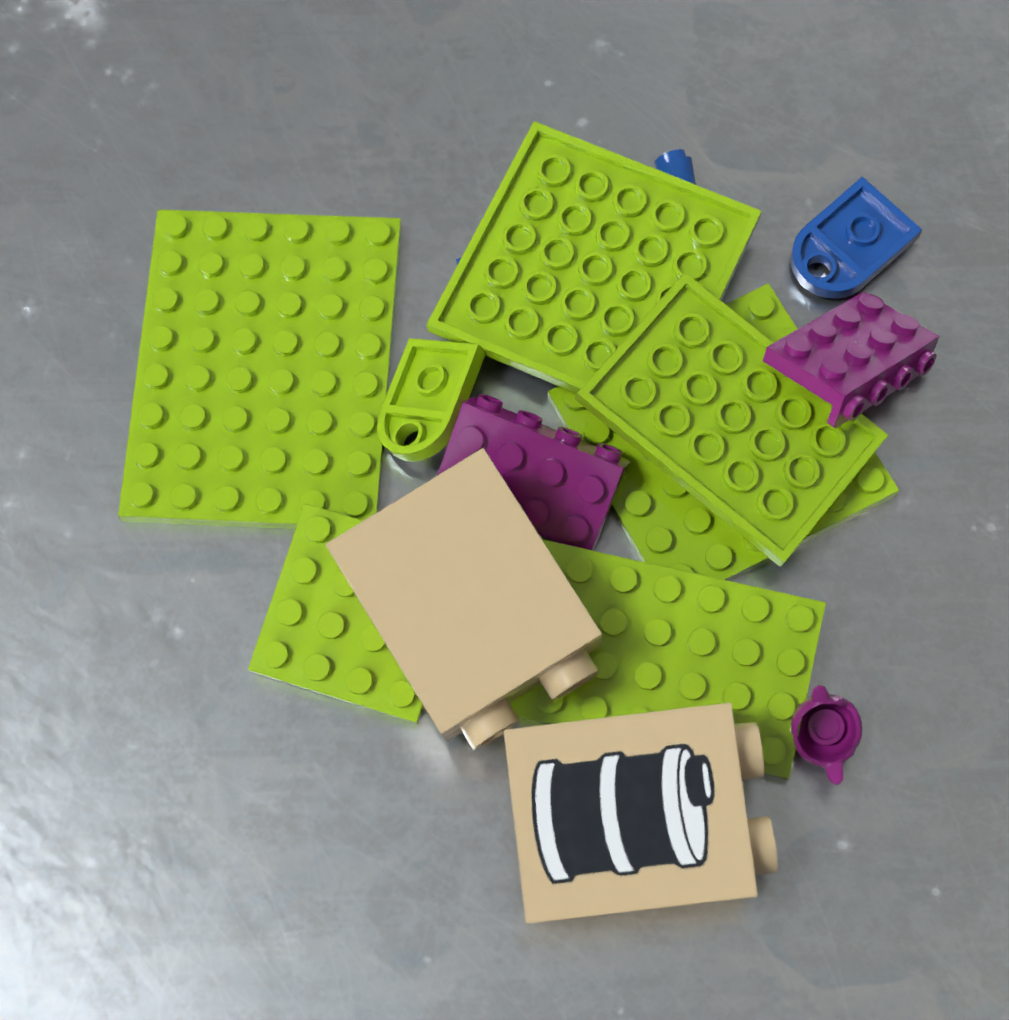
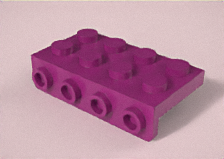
[763,291,940,429]
[437,394,630,551]

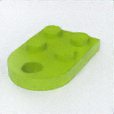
[377,338,486,462]

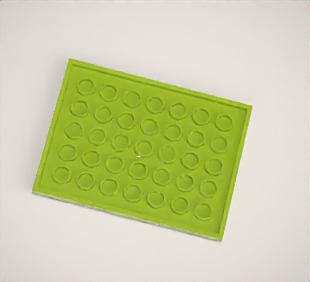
[118,209,402,529]

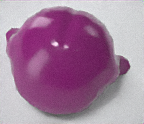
[791,685,862,785]

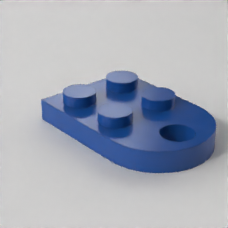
[791,176,922,298]

